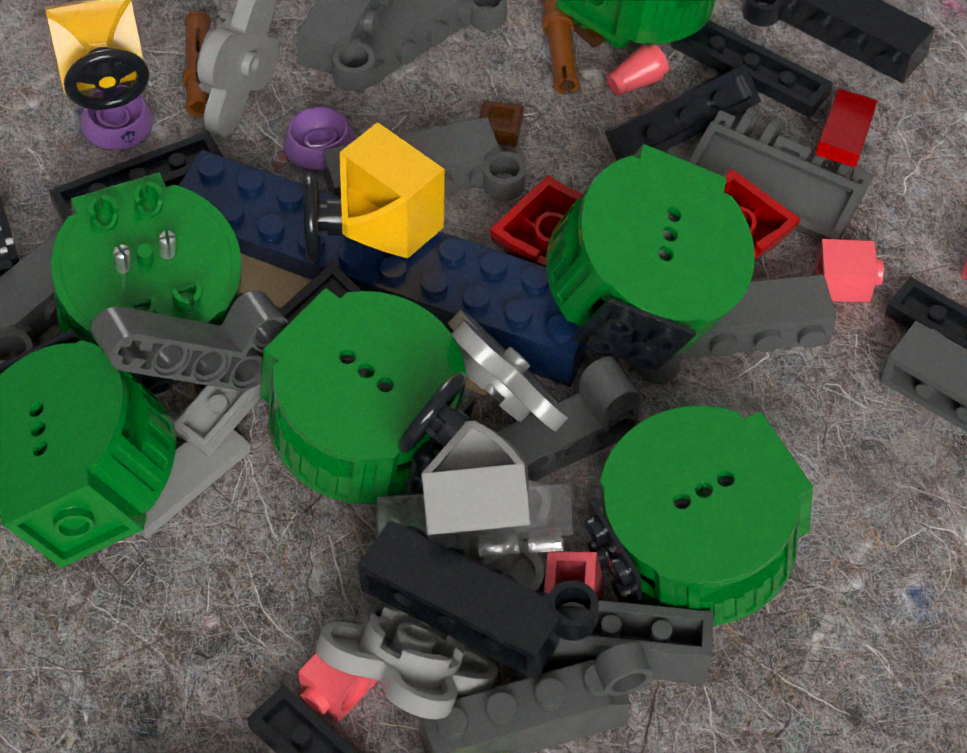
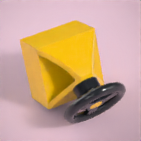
[44,0,149,110]
[303,122,445,264]

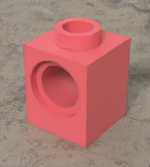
[298,653,378,723]

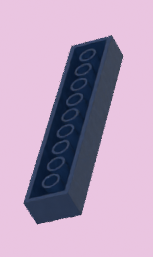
[178,150,589,387]

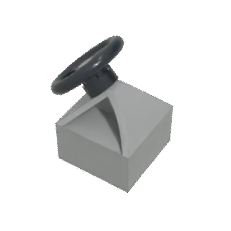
[397,372,533,535]

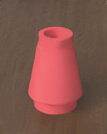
[606,44,669,96]

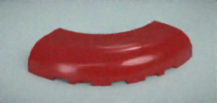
[490,169,801,267]

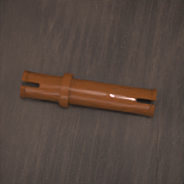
[541,0,580,95]
[182,11,210,117]

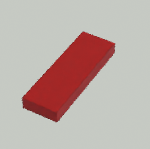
[815,88,878,168]

